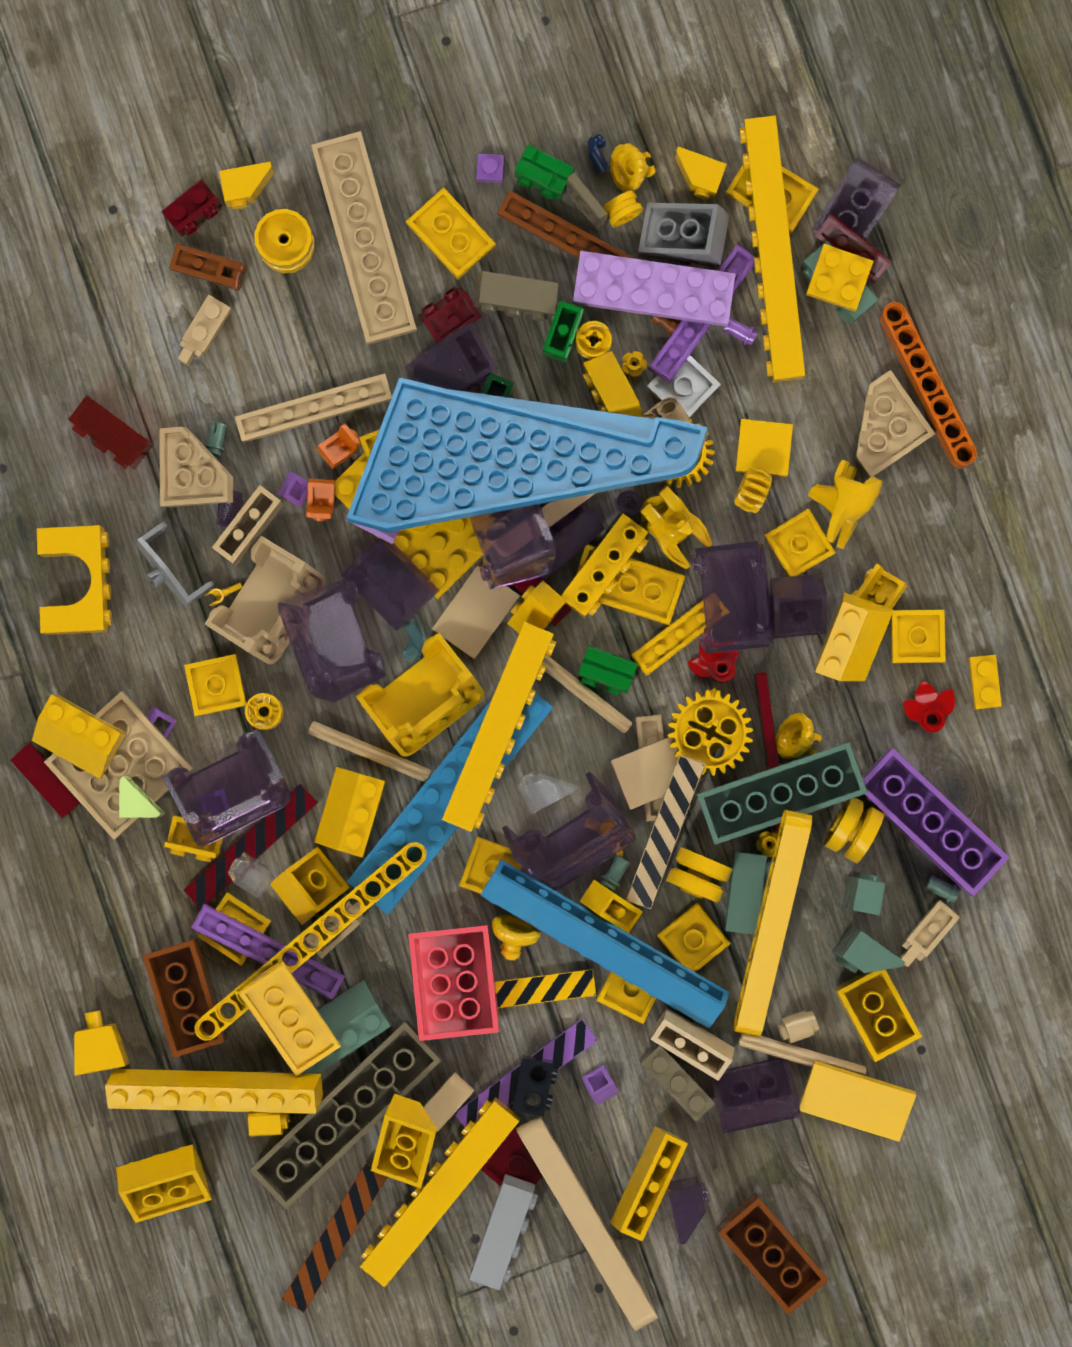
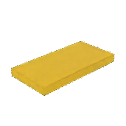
[576,543,685,626]
[237,960,341,1076]
[798,1060,916,1142]

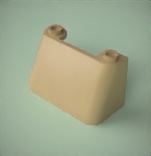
[205,536,326,665]

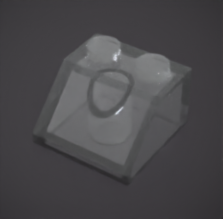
[517,771,579,814]

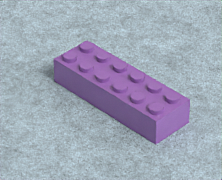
[862,748,1010,896]

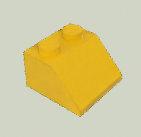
[270,847,350,925]

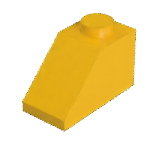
[675,146,727,200]
[219,162,274,210]
[579,880,643,933]

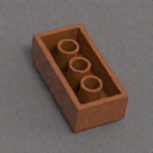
[142,938,228,1058]
[716,1192,829,1315]

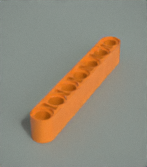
[879,302,977,469]

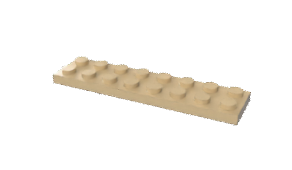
[311,131,417,345]

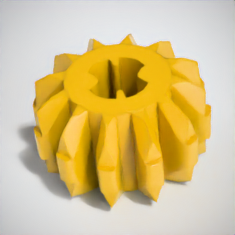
[734,467,772,513]

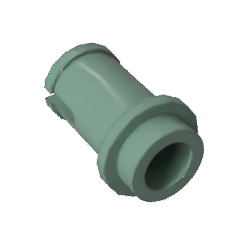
[204,422,228,457]
[601,855,631,891]
[925,875,961,903]

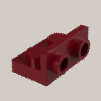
[161,179,222,237]
[418,287,482,346]

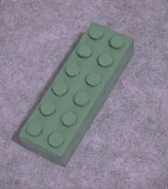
[697,741,868,845]

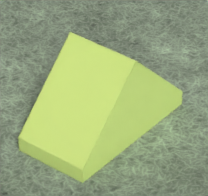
[119,776,165,818]

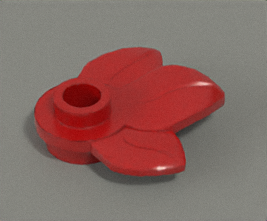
[688,637,739,683]
[903,681,955,733]

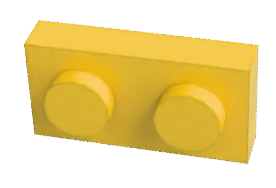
[968,655,1002,710]

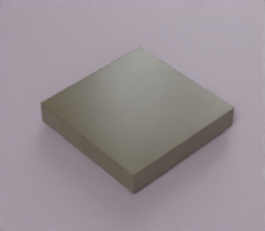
[566,172,607,231]

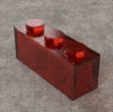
[68,395,153,470]

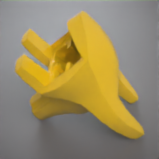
[808,460,883,549]
[640,486,712,569]

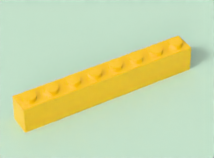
[442,622,556,832]
[105,1069,323,1114]
[360,1097,520,1287]

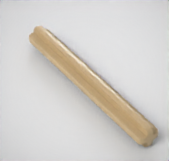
[542,655,632,733]
[308,721,432,782]
[738,1033,867,1076]

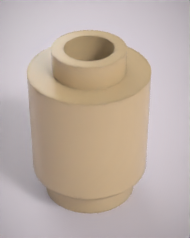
[778,1010,819,1044]

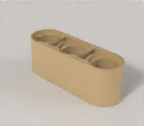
[423,1072,474,1132]

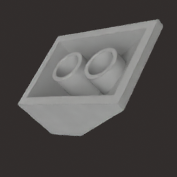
[638,203,730,265]

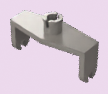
[136,522,214,608]

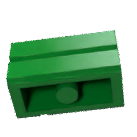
[514,144,575,200]
[542,301,584,364]
[578,646,638,696]

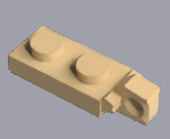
[178,295,232,366]
[305,900,365,959]
[899,900,960,967]

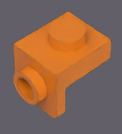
[316,423,360,469]
[306,478,335,521]

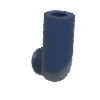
[587,134,610,174]

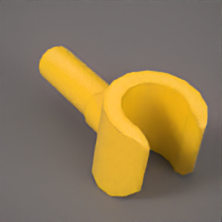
[204,582,242,606]

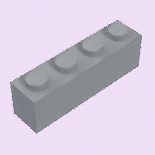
[469,1174,538,1290]

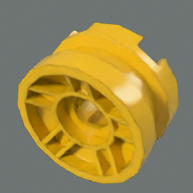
[603,190,644,228]
[576,321,612,360]
[245,693,284,730]

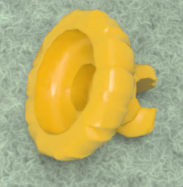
[610,143,655,193]
[775,712,822,760]
[492,915,541,961]

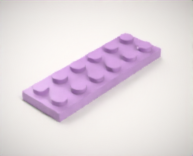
[573,251,736,327]

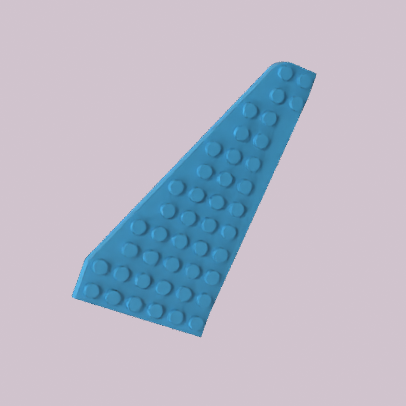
[346,377,708,532]

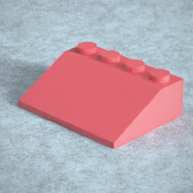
[408,925,500,1041]

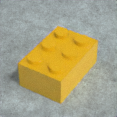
[833,970,922,1062]

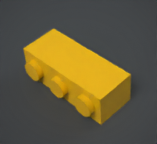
[582,351,643,417]

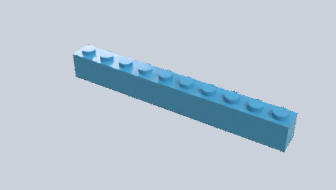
[481,860,729,1028]

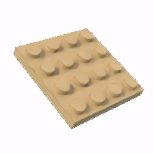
[44,691,193,840]

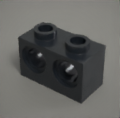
[512,1055,558,1117]

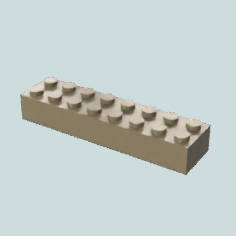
[249,1019,443,1209]

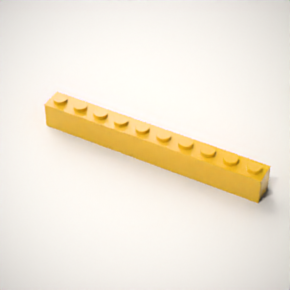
[739,115,805,383]

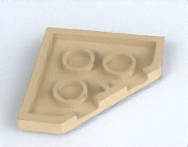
[855,370,935,478]
[160,427,233,507]

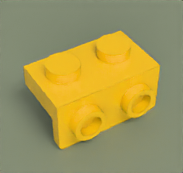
[852,564,907,609]
[164,815,226,862]

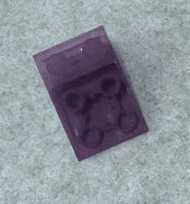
[405,323,498,391]

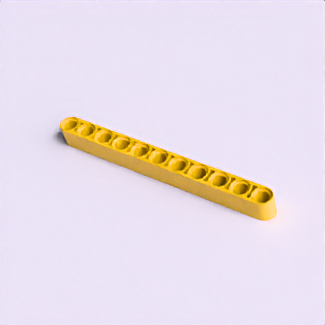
[195,842,427,1041]

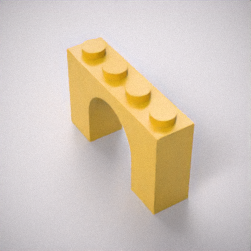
[37,525,112,635]

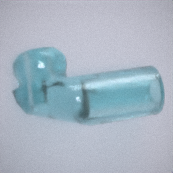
[403,622,425,661]

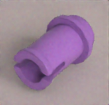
[723,317,758,346]

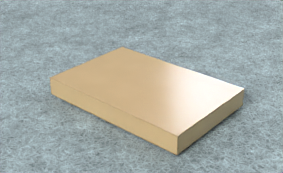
[432,565,520,660]
[610,737,703,810]

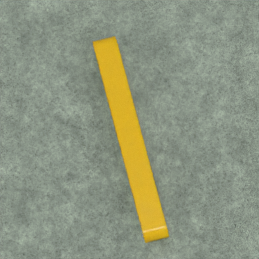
[733,810,812,1036]

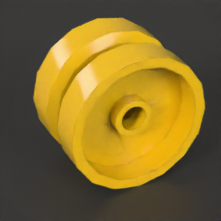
[254,209,315,274]
[823,798,884,864]
[666,847,733,903]

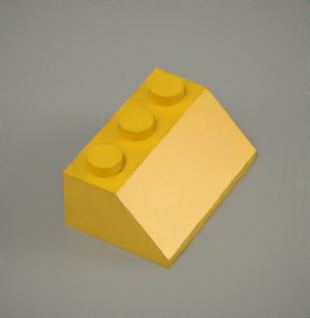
[815,592,894,681]
[32,694,127,779]
[314,767,387,858]
[371,1093,437,1189]
[116,1144,212,1223]

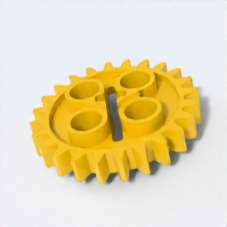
[667,690,753,776]

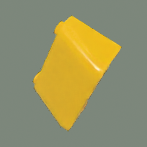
[356,632,485,757]

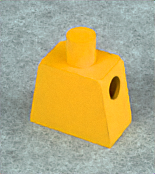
[74,1010,129,1075]

